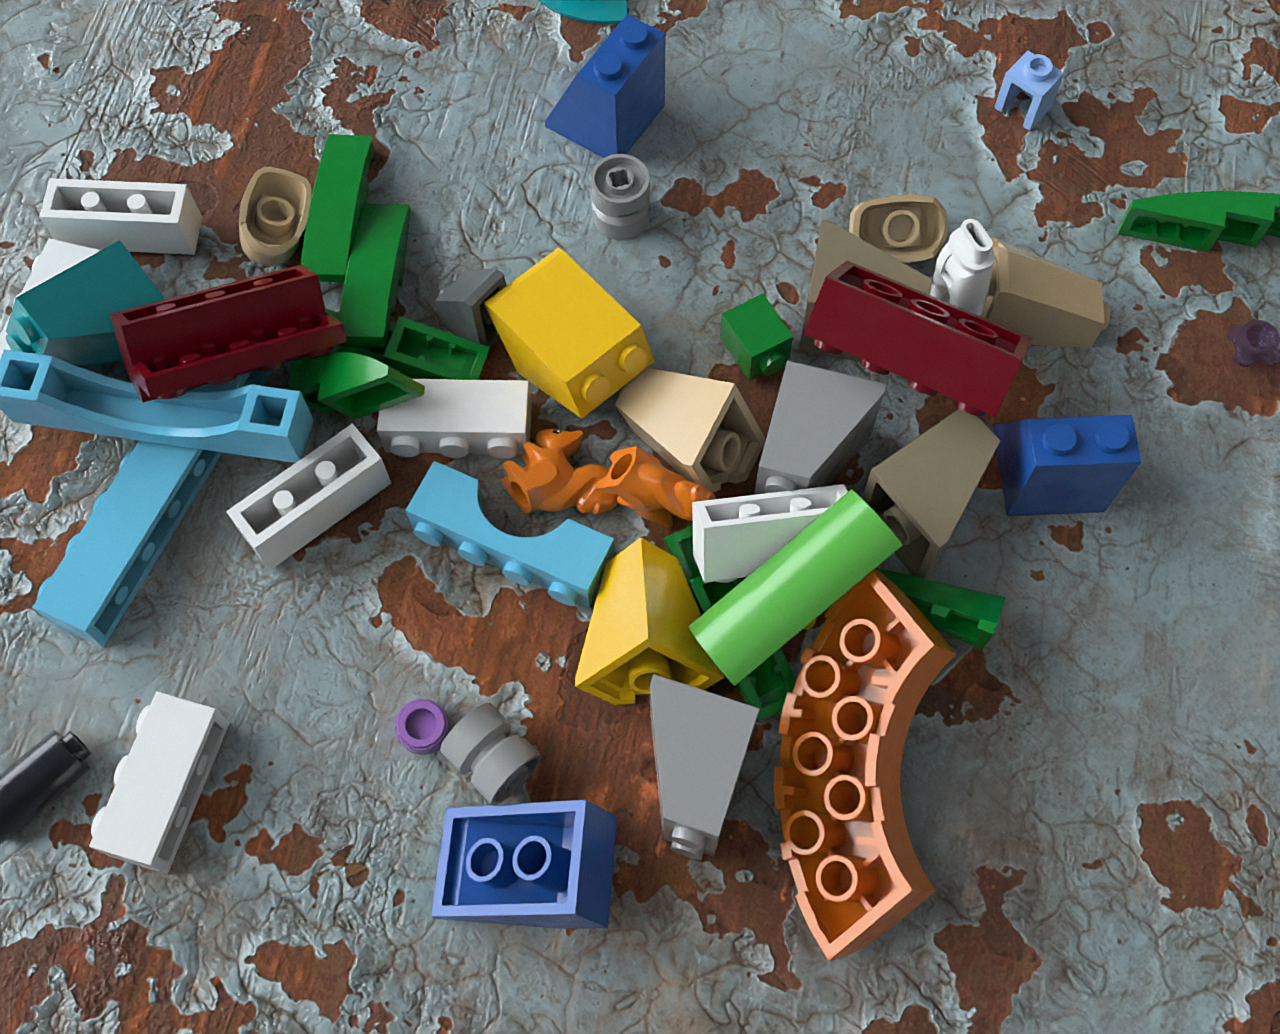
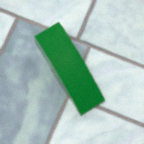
[288,352,425,419]

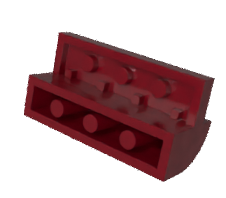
[109,265,347,403]

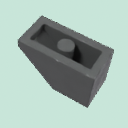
[435,269,506,349]

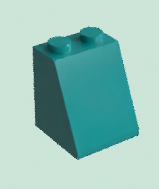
[6,240,166,366]

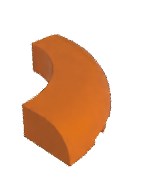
[773,569,957,961]

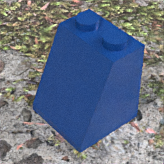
[545,14,666,158]
[994,415,1141,516]

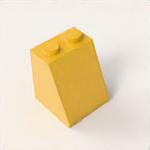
[484,248,655,419]

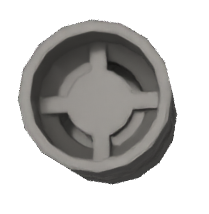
[590,154,650,241]
[440,703,542,805]

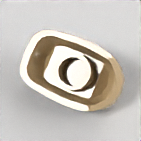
[239,167,312,267]
[849,194,949,263]

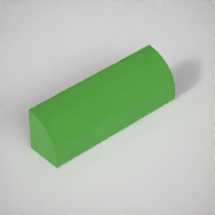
[688,489,903,686]

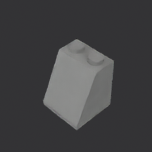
[754,360,886,495]
[650,674,759,860]

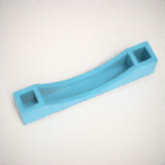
[0,349,314,463]

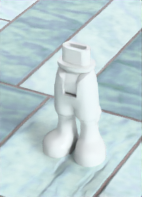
[930,219,995,316]

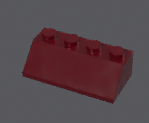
[803,260,1032,417]

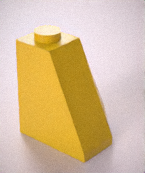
[575,538,725,705]

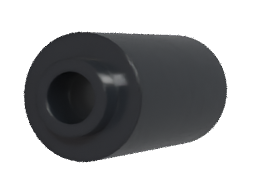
[0,730,92,844]

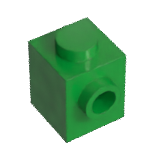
[720,293,793,381]

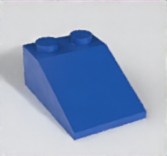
[431,800,617,929]

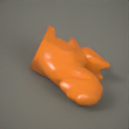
[501,429,618,515]
[596,446,717,530]

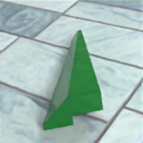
[875,568,1006,650]

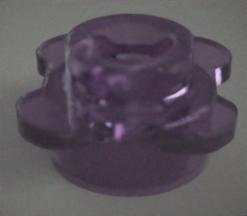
[1227,320,1280,367]

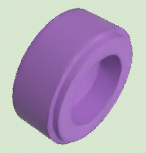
[395,699,450,755]

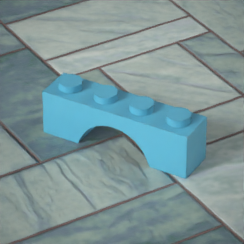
[405,461,615,608]

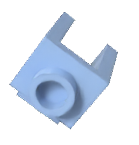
[994,50,1064,131]

